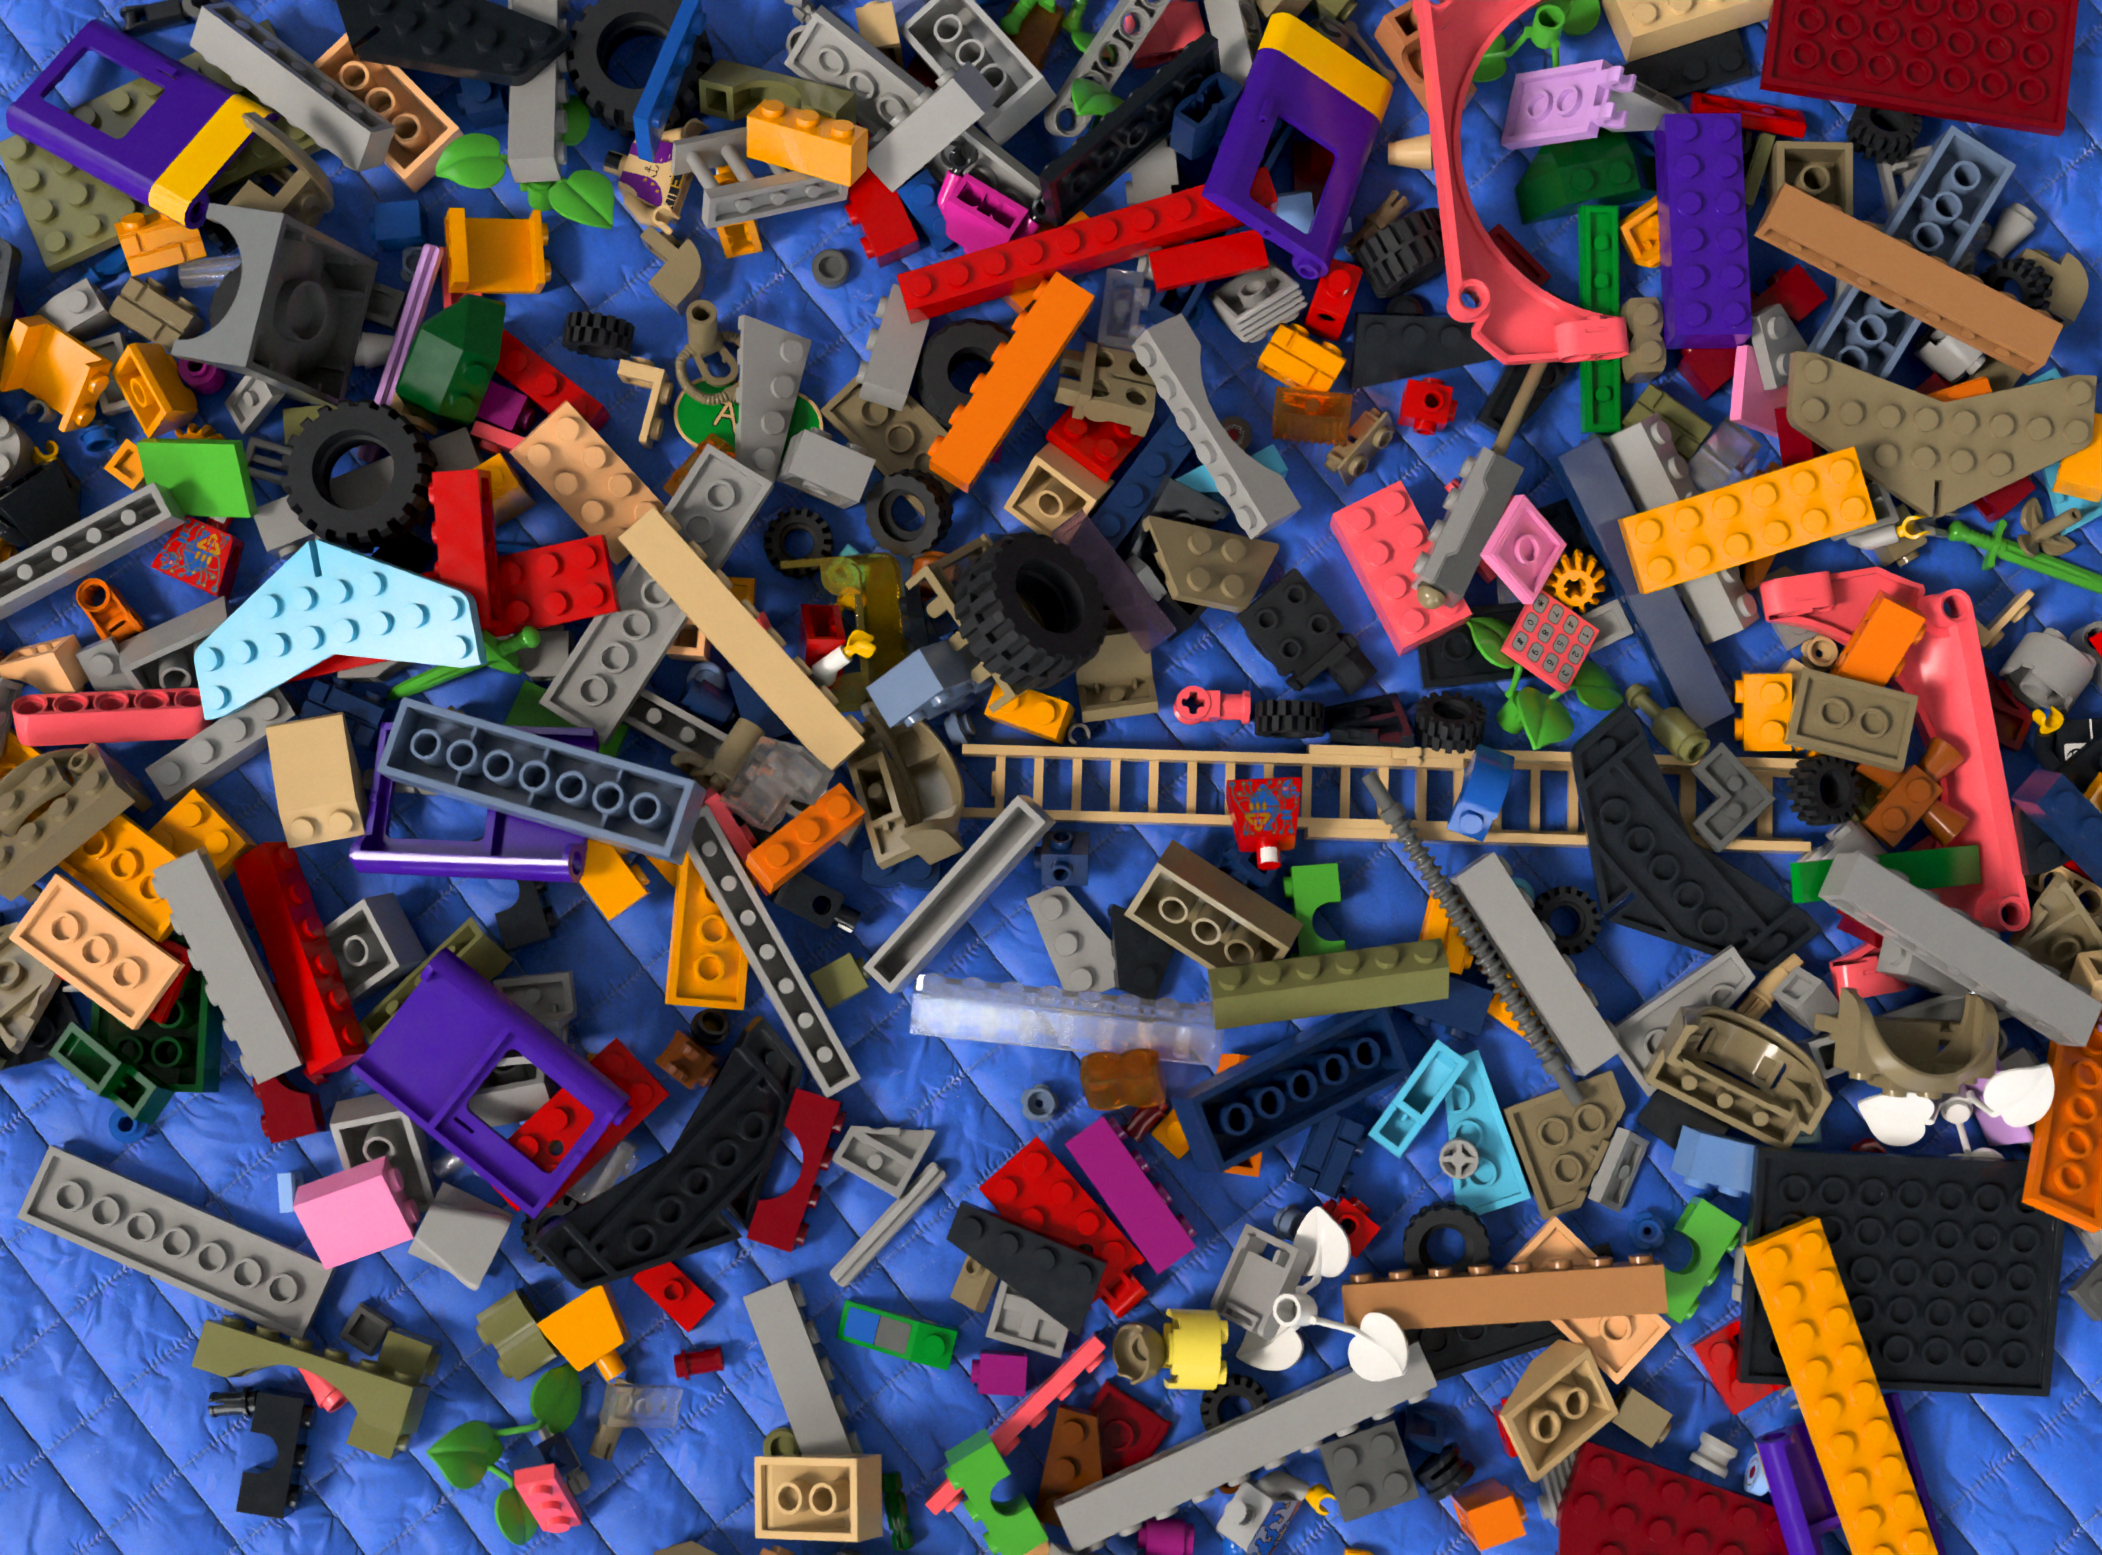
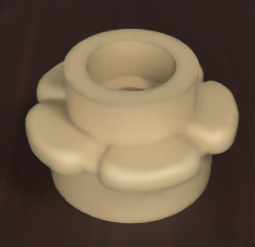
[1800,635,1838,672]

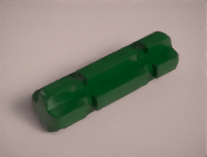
[882,1471,914,1551]

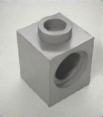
[1771,966,1839,1035]

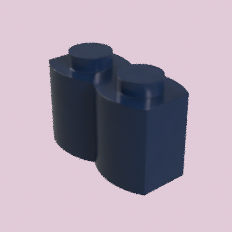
[1170,71,1242,160]
[861,848,943,891]

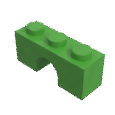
[1282,863,1346,959]
[1661,1196,1742,1324]
[944,1428,1049,1555]

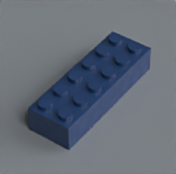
[1170,1007,1412,1173]

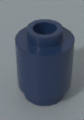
[678,678,738,729]

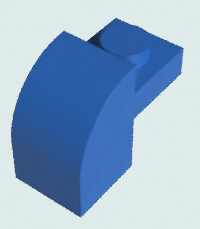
[1446,744,1515,842]

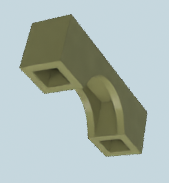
[699,59,856,125]

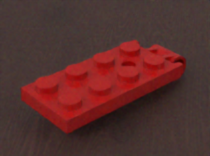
[490,1037,671,1212]
[978,1136,1149,1319]

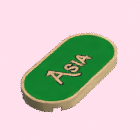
[674,376,824,466]

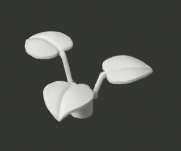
[1857,1063,2054,1159]
[1236,1206,1409,1381]

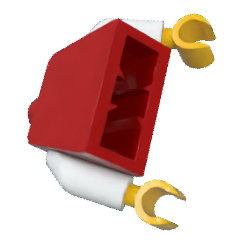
[798,586,876,689]

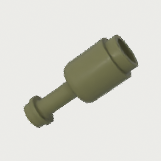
[1624,683,1710,764]

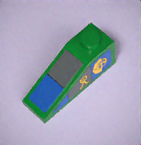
[836,1299,959,1370]

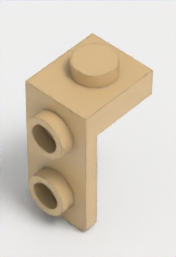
[617,357,673,450]
[1946,589,2035,650]

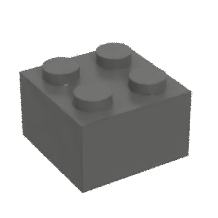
[1318,1416,1420,1523]

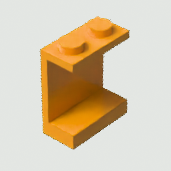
[444,208,551,294]
[0,314,113,433]

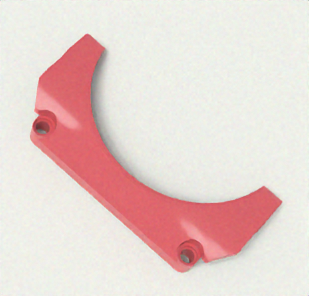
[1412,0,1630,365]
[1759,567,2031,1001]

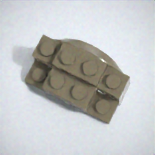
[846,701,965,869]
[1814,987,1999,1099]

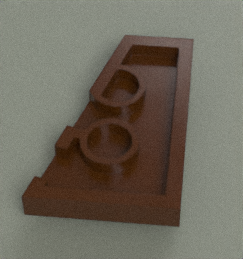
[1035,1403,1110,1540]

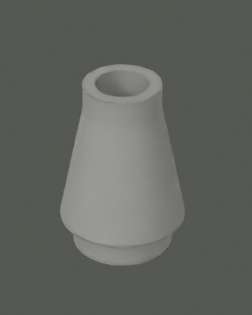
[1983,202,2037,261]

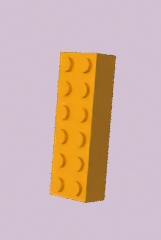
[1617,446,1877,594]

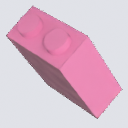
[293,1155,420,1270]

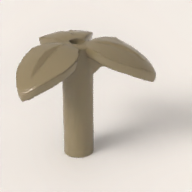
[2017,497,2081,558]

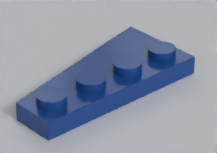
[633,0,707,163]

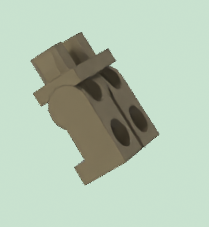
[1054,342,1157,437]

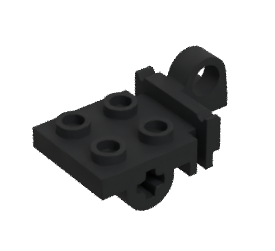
[1235,568,1377,696]

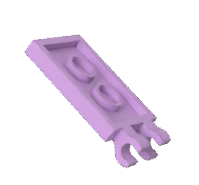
[1500,59,1637,150]

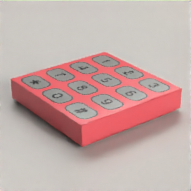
[1500,589,1600,694]

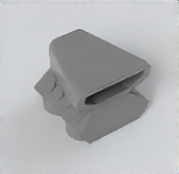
[407,1182,514,1291]

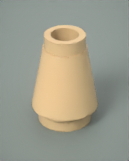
[1388,133,1434,171]

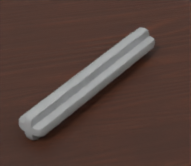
[830,1162,948,1288]

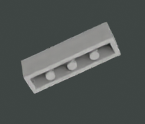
[867,60,1000,193]
[145,686,301,804]

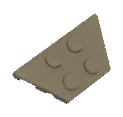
[1142,515,1279,613]
[2008,873,2102,982]
[0,922,62,1054]

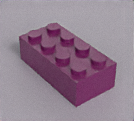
[1064,1115,1197,1275]

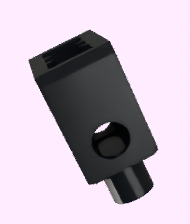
[770,872,861,933]

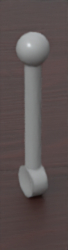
[1343,21,1396,84]

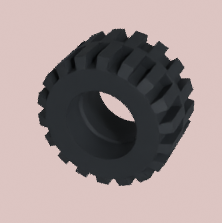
[1355,208,1446,298]

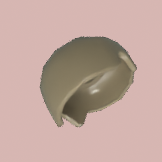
[1112,1321,1166,1385]

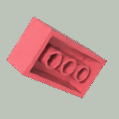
[1329,480,1472,657]

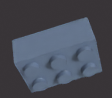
[866,639,994,728]

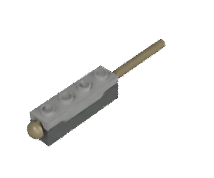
[1411,362,1549,609]

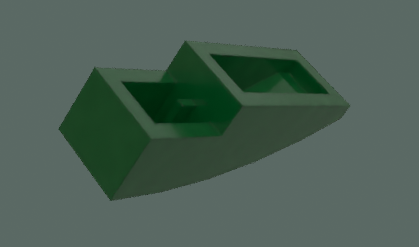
[49,1021,175,1125]

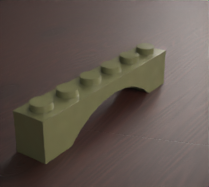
[192,1314,431,1435]

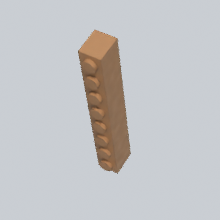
[1754,183,2064,376]
[1341,1254,1668,1333]

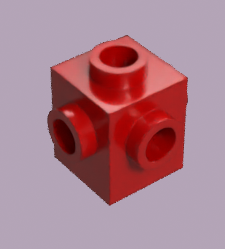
[1397,378,1457,436]
[1322,1195,1381,1258]

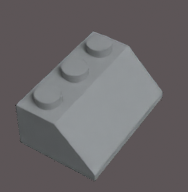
[119,596,234,690]
[469,1063,556,1127]

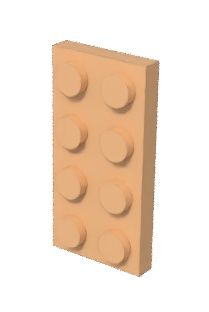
[509,400,666,565]
[9,874,185,1030]
[1502,1216,1671,1385]

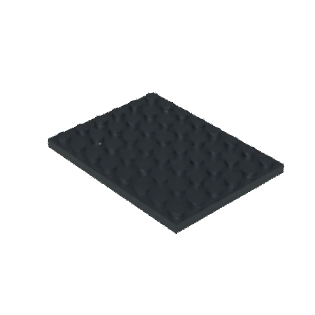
[1736,1146,2065,1397]

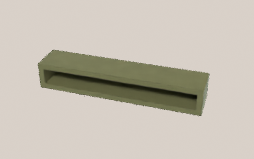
[1208,938,1450,1030]

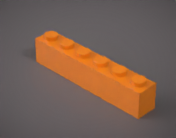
[927,271,1095,494]

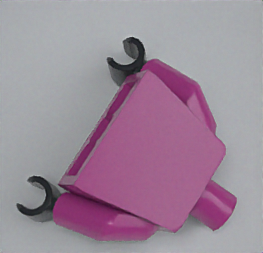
[937,142,1047,254]

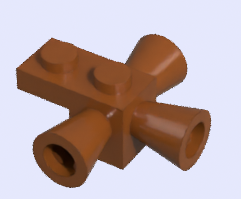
[1853,737,1969,849]

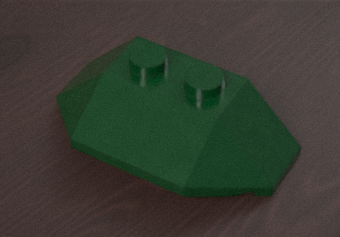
[1514,128,1657,225]
[395,293,506,432]

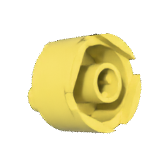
[1162,1308,1228,1390]

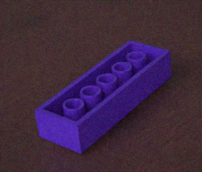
[1654,113,1752,349]

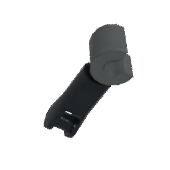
[119,0,225,37]

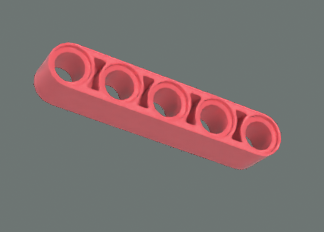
[11,687,213,746]

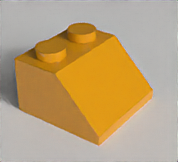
[111,342,198,438]

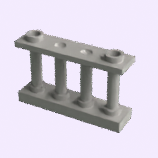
[671,126,849,229]

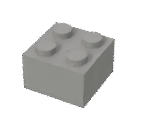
[775,427,876,509]

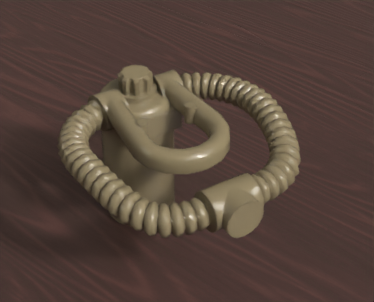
[675,300,741,406]
[671,718,765,807]

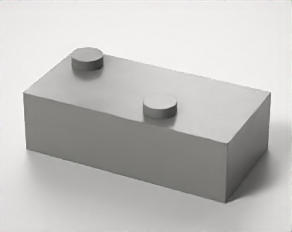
[898,0,1057,147]

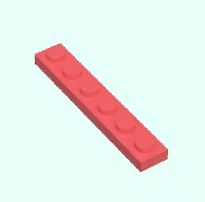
[925,1332,1106,1516]

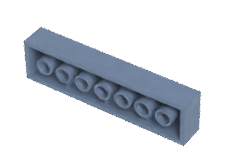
[1786,125,2017,385]
[377,697,707,866]

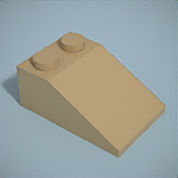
[266,712,369,848]
[1499,1339,1619,1483]
[754,1454,883,1542]

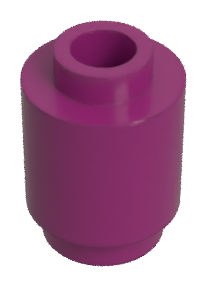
[178,359,226,395]
[1137,1517,1194,1555]

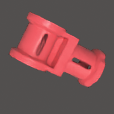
[1173,686,1251,725]

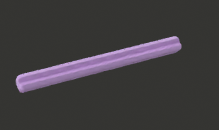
[357,244,444,463]

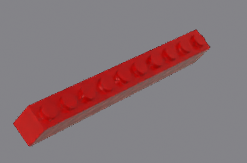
[897,166,1278,324]

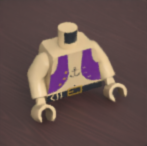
[603,118,710,235]

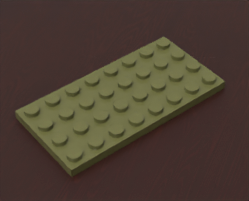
[0,19,324,274]

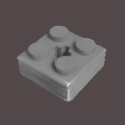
[1208,258,1308,343]

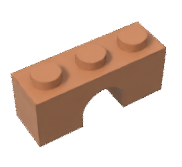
[1374,0,1478,114]

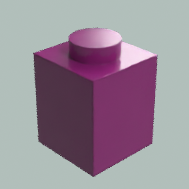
[475,381,535,436]
[971,1350,1028,1397]

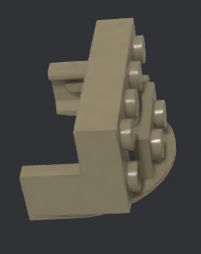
[0,742,153,903]
[1643,1006,1833,1148]

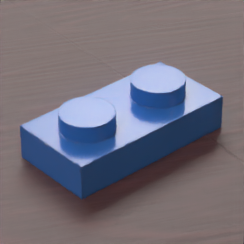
[895,168,954,253]

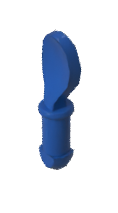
[65,246,128,290]

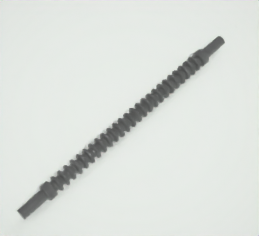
[1361,771,1586,1106]

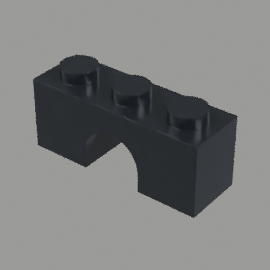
[472,837,560,952]
[236,1387,317,1519]

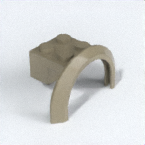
[228,112,334,228]

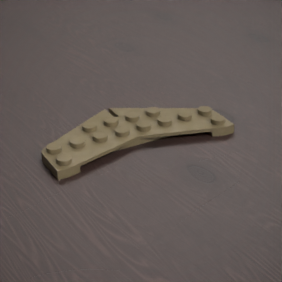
[1786,351,2097,518]

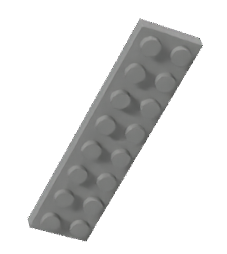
[784,5,1048,230]
[539,443,774,746]
[17,1145,337,1338]

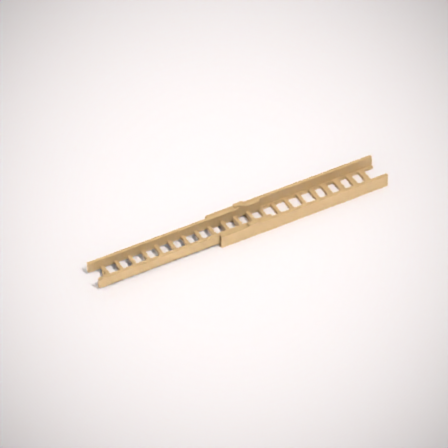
[961,744,1811,854]

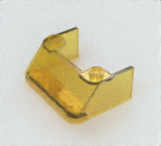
[780,552,909,713]

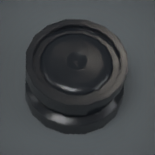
[1413,1442,1476,1502]

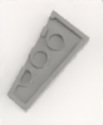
[1614,944,1755,1098]

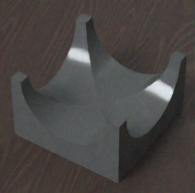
[171,203,378,408]

